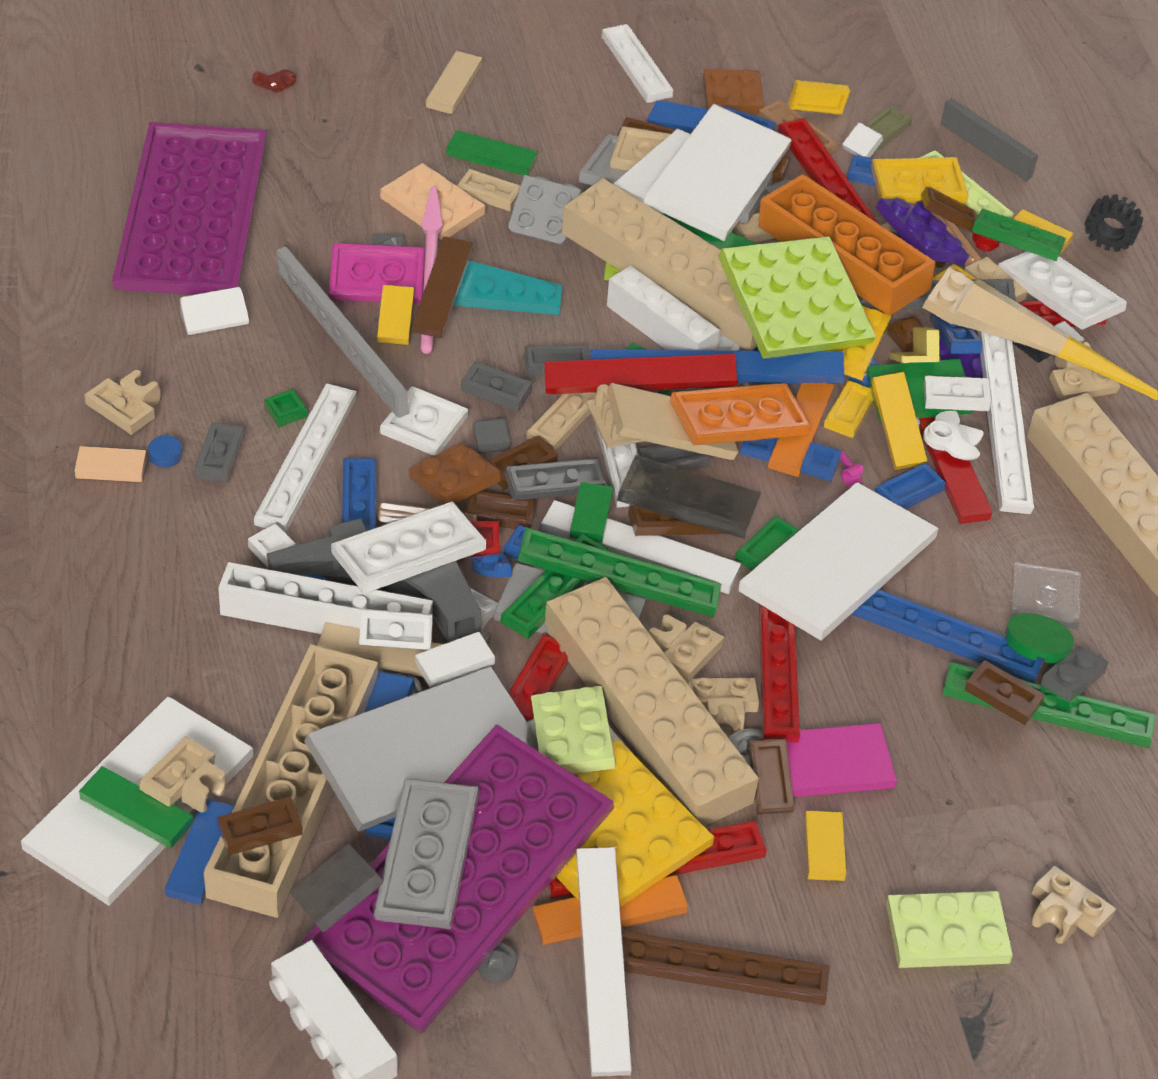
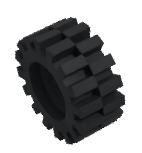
[1084,194,1143,252]

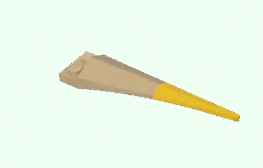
[922,267,1158,400]

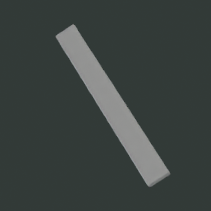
[276,246,409,418]

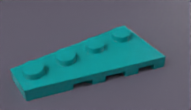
[454,261,562,315]

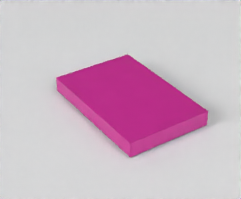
[329,243,425,304]
[786,723,897,797]

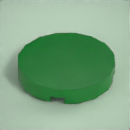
[1005,613,1074,664]

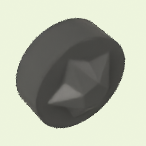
[478,943,516,983]

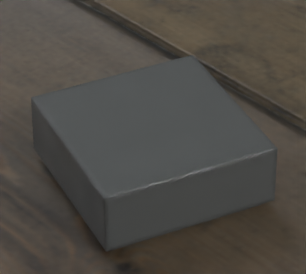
[472,419,510,453]

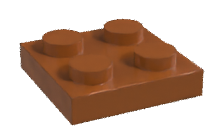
[703,68,764,115]
[408,442,501,505]

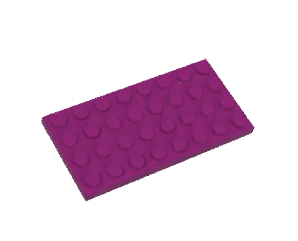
[112,122,267,295]
[301,724,614,1035]

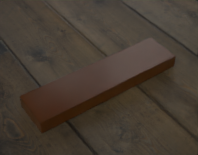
[412,236,473,339]

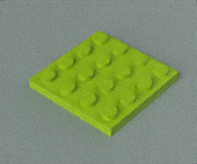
[718,237,876,359]

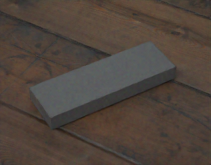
[504,458,607,501]

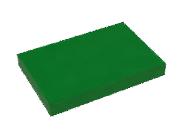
[866,359,973,421]

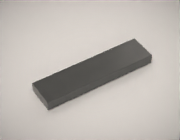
[941,98,1038,181]

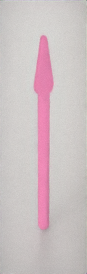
[421,187,443,354]

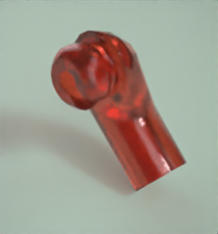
[252,69,296,93]

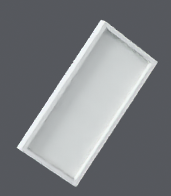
[643,104,792,241]
[738,482,938,641]
[21,696,253,906]

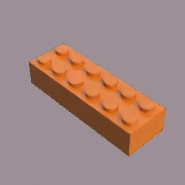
[758,174,935,316]

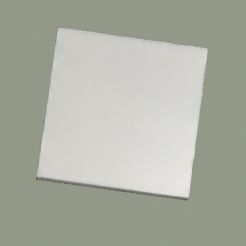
[380,386,468,456]

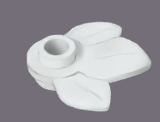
[923,411,984,460]

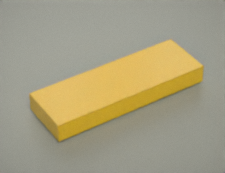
[871,372,927,470]

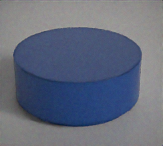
[148,435,182,467]

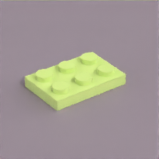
[531,686,615,774]
[886,891,1013,968]

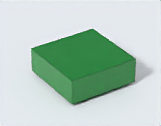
[264,389,308,427]

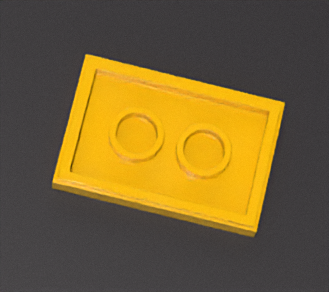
[871,157,969,203]

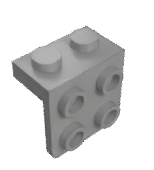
[508,175,582,245]

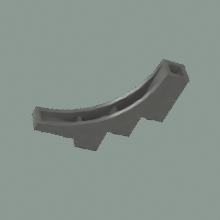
[267,519,482,643]

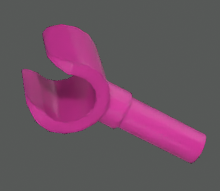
[840,450,863,488]

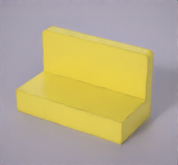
[889,327,939,363]

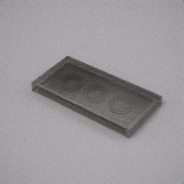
[617,455,761,539]

